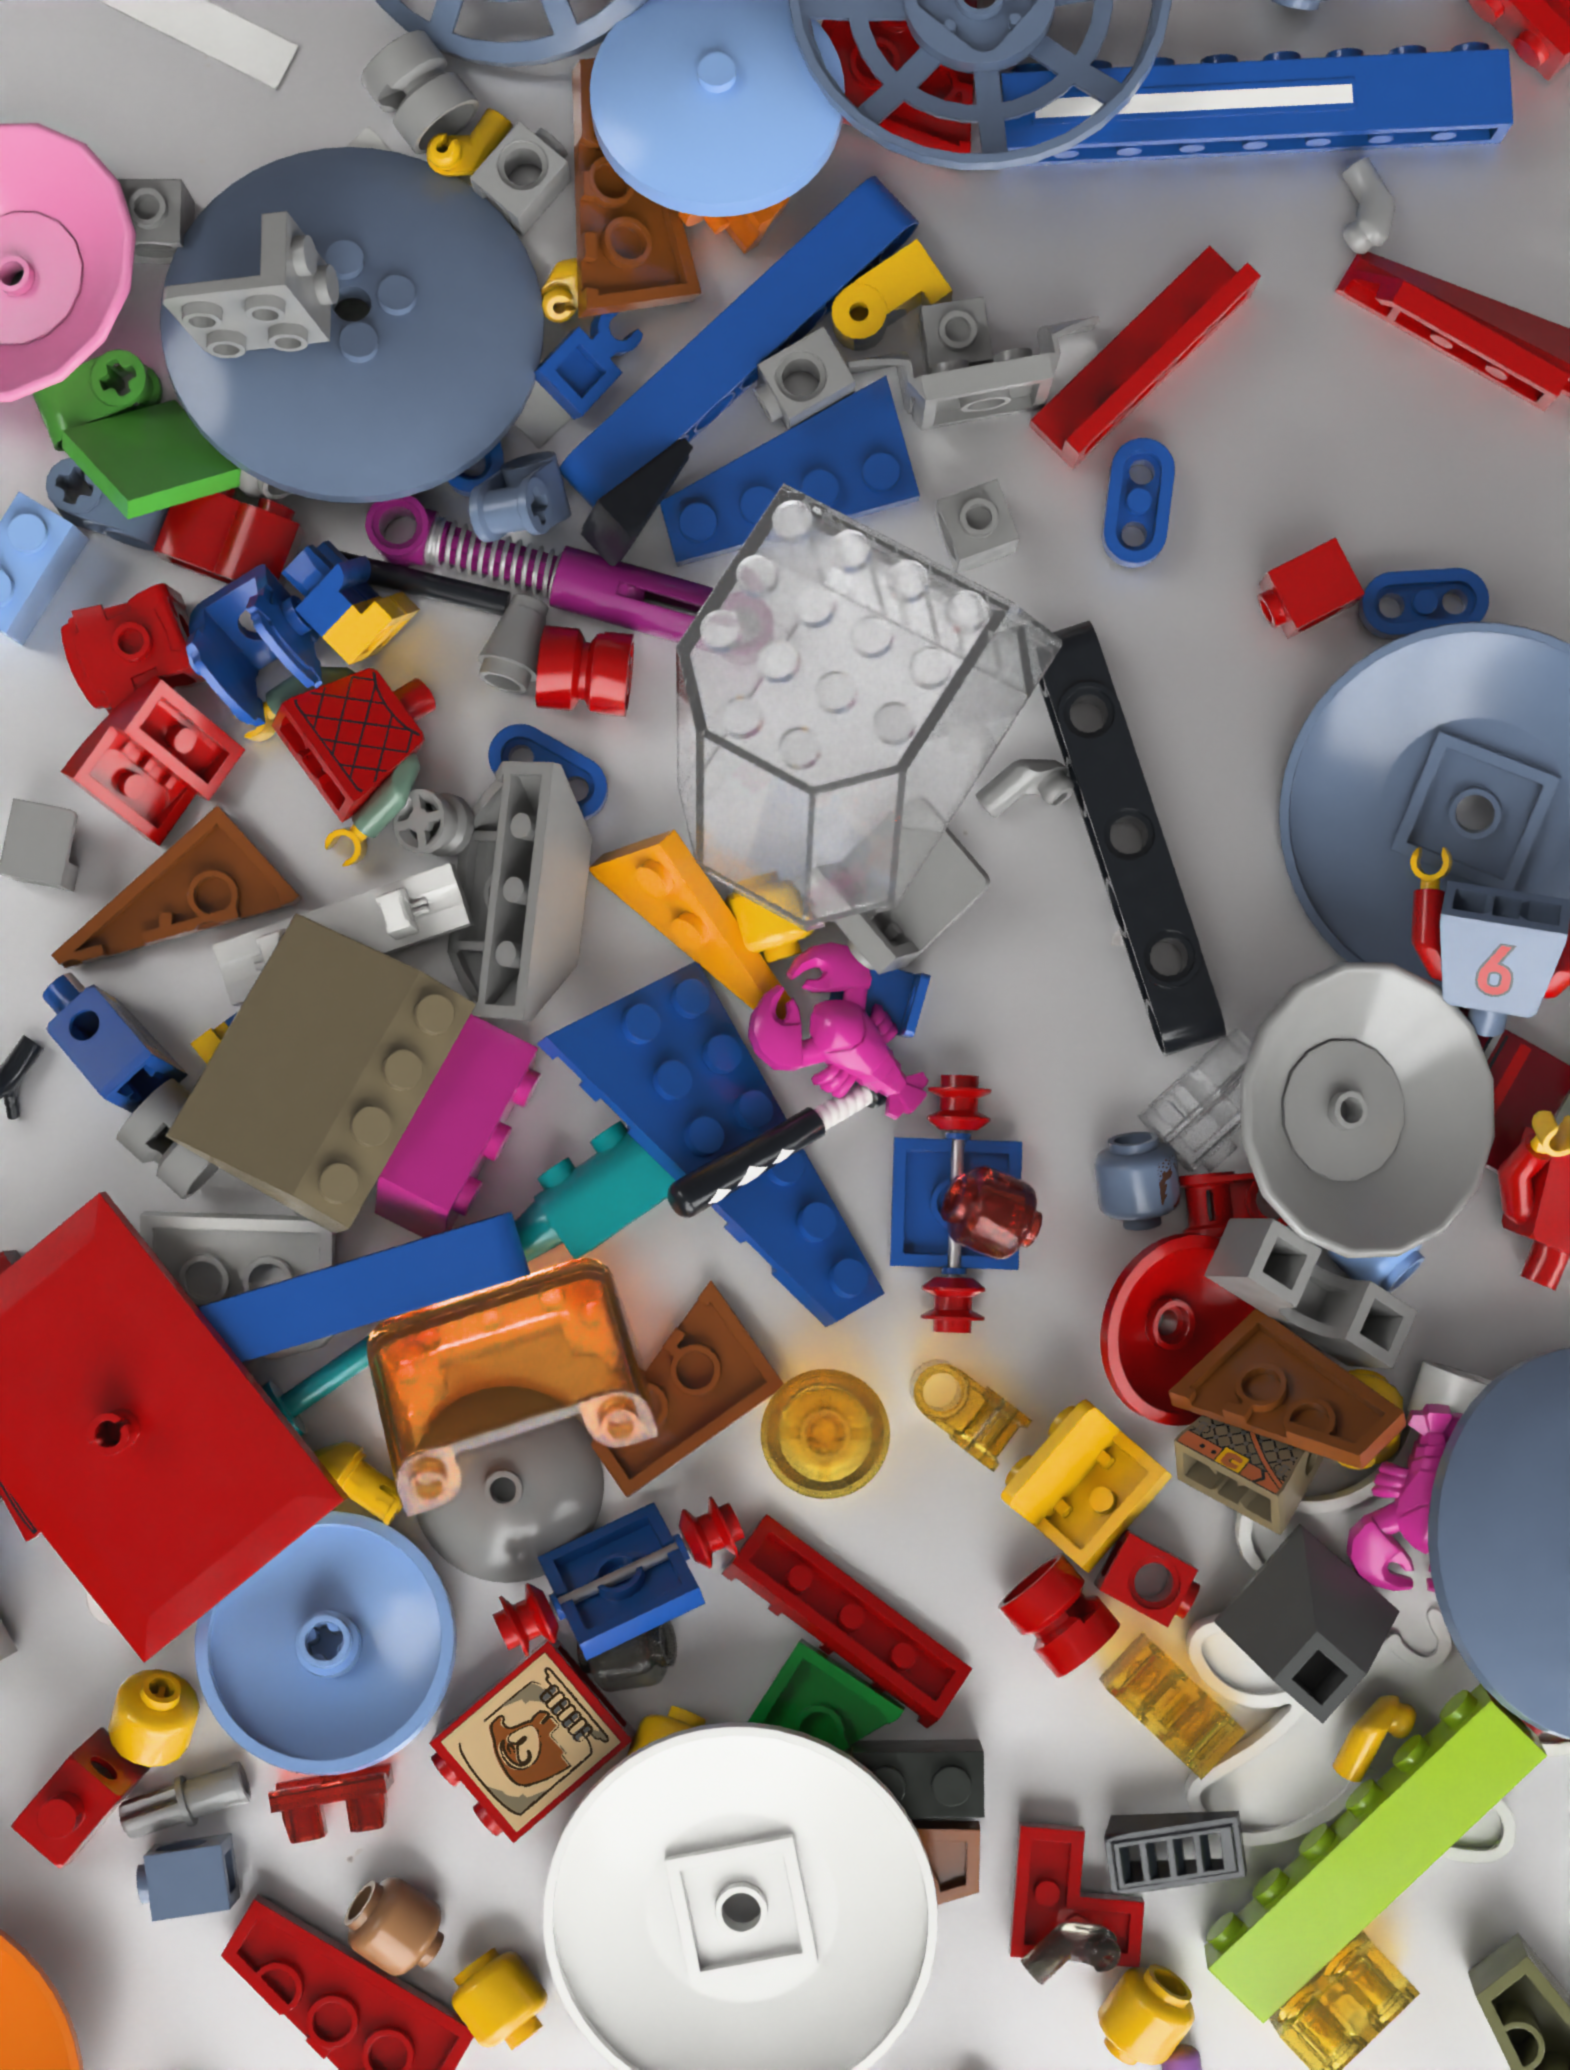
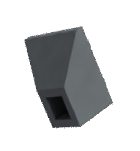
[1214,1524,1400,1724]

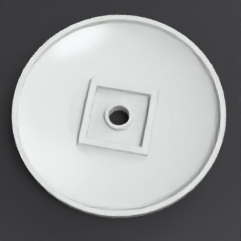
[543,1722,938,2070]

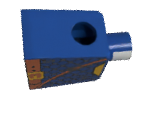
[42,973,188,1113]

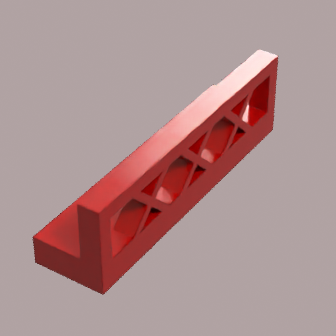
[1029,246,1261,470]

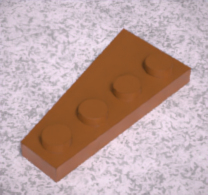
[572,58,702,318]

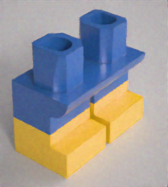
[281,540,420,665]

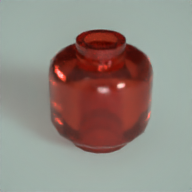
[941,1165,1042,1260]

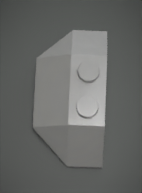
[447,761,593,1021]

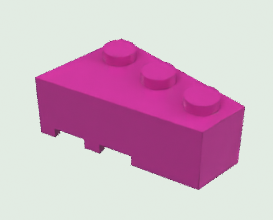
[375,1014,541,1238]

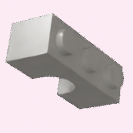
[1204,1218,1418,1369]

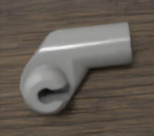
[1341,157,1395,254]

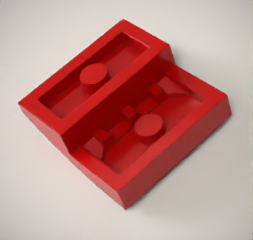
[60,676,245,846]

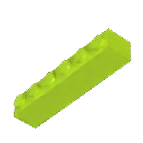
[1204,1683,1547,2024]

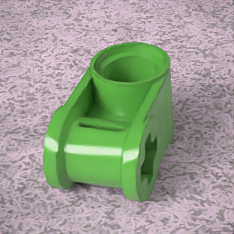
[33,349,163,451]

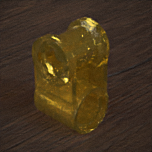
[909,1359,1033,1472]

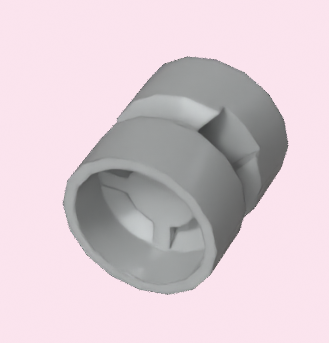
[361,30,479,154]
[116,1078,219,1199]

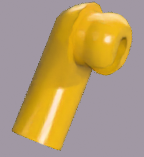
[540,257,578,323]

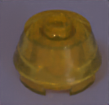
[761,1369,890,1499]

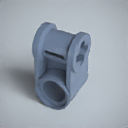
[469,451,572,543]
[46,458,170,551]

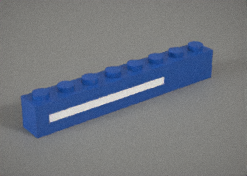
[1000,42,1513,167]

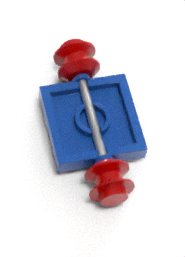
[890,1075,1022,1333]
[492,1496,745,1661]

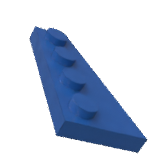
[660,376,920,567]

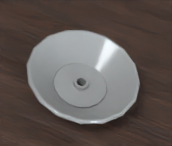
[1240,962,1495,1258]

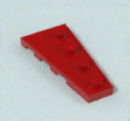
[221,1894,474,2070]

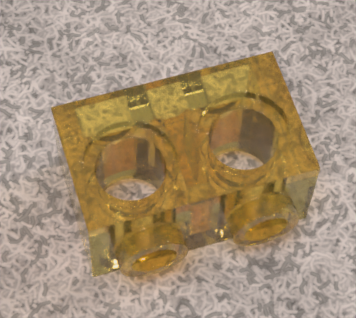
[1099,1631,1246,1780]
[1269,1930,1420,2070]

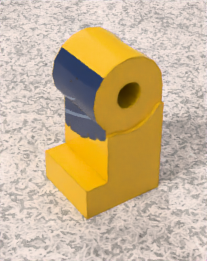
[832,239,953,351]

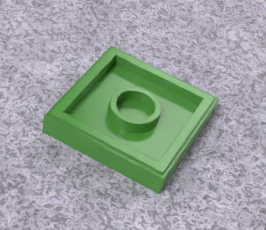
[62,400,241,519]

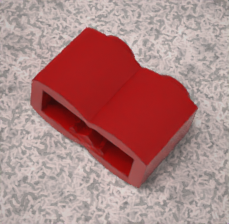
[153,488,305,587]

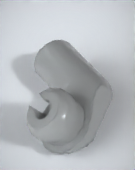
[975,759,1074,818]

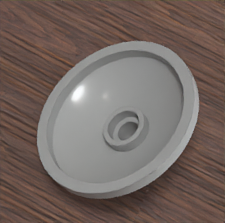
[411,1389,604,1583]

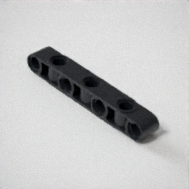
[1028,621,1226,1056]

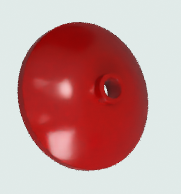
[1100,1233,1256,1426]

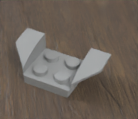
[846,316,1100,431]

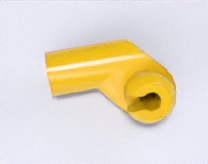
[426,108,513,177]
[1332,1695,1417,1782]

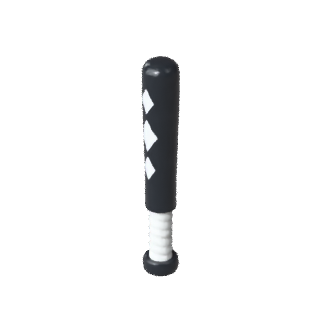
[667,1081,887,1218]

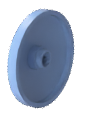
[589,0,845,217]
[195,1511,457,1776]

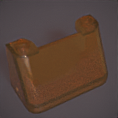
[366,1257,660,1517]

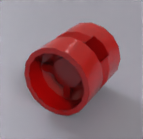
[535,625,634,717]
[998,1553,1120,1678]

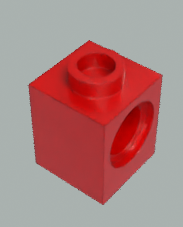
[1257,537,1365,639]
[1094,1529,1200,1627]

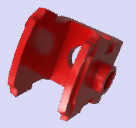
[61,583,206,714]

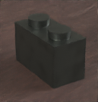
[852,1739,985,1818]

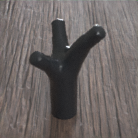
[0,1035,44,1120]

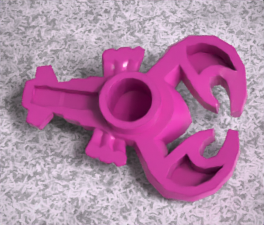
[748,942,929,1120]
[1346,1404,1463,1592]

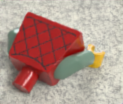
[234,667,436,867]

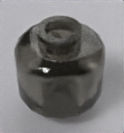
[577,1621,677,1692]

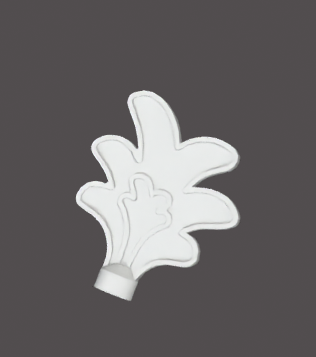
[1184,1360,1570,1864]

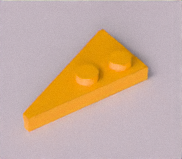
[589,829,791,1020]

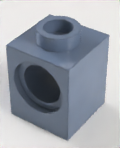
[136,1833,240,1921]

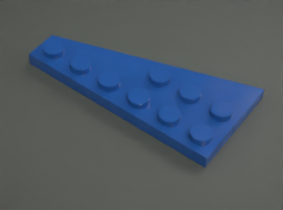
[537,961,885,1327]

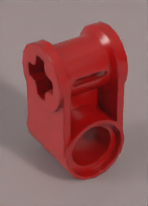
[1179,1171,1289,1237]

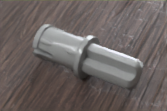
[119,1761,251,1839]

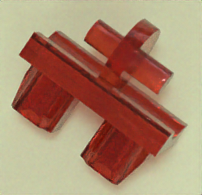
[268,1763,394,1844]

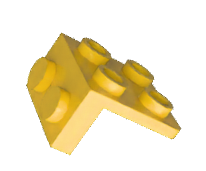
[1001,1399,1173,1573]

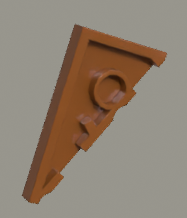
[51,805,302,969]

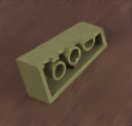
[1468,1933,1570,2070]

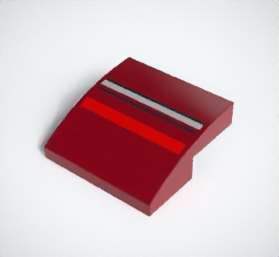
[1460,1007,1570,1174]

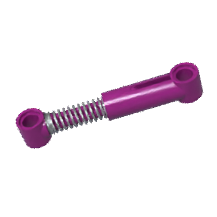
[365,496,767,663]

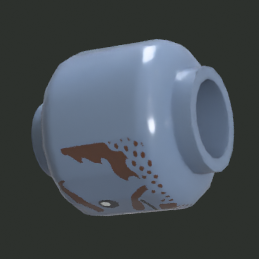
[1094,1132,1181,1231]

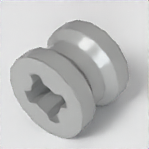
[393,789,474,857]

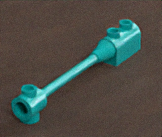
[261,1121,676,1437]

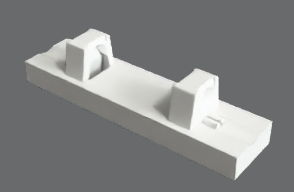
[212,863,475,1006]

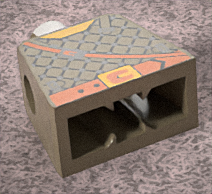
[1174,1416,1323,1535]

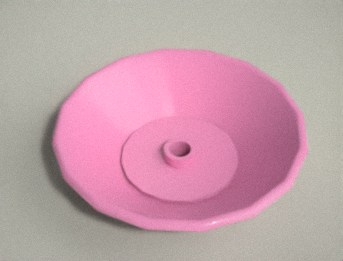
[0,123,136,402]

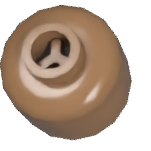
[344,1876,444,1976]

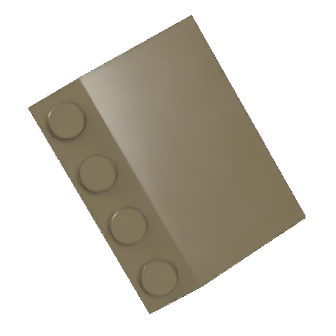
[165,913,476,1234]

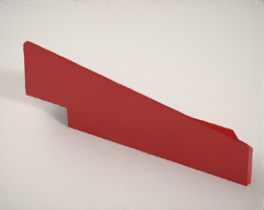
[1335,252,1570,412]

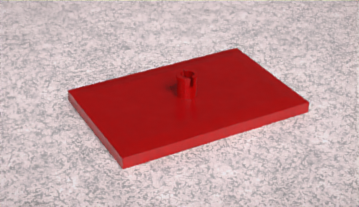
[0,1191,349,1663]

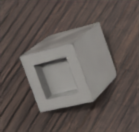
[0,798,79,892]

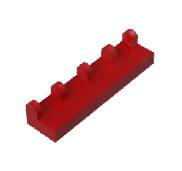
[721,1514,972,1729]

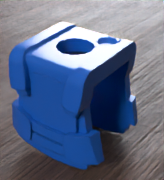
[186,564,323,727]

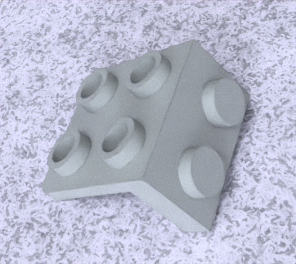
[163,211,339,358]
[797,792,990,974]

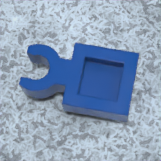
[534,312,643,420]

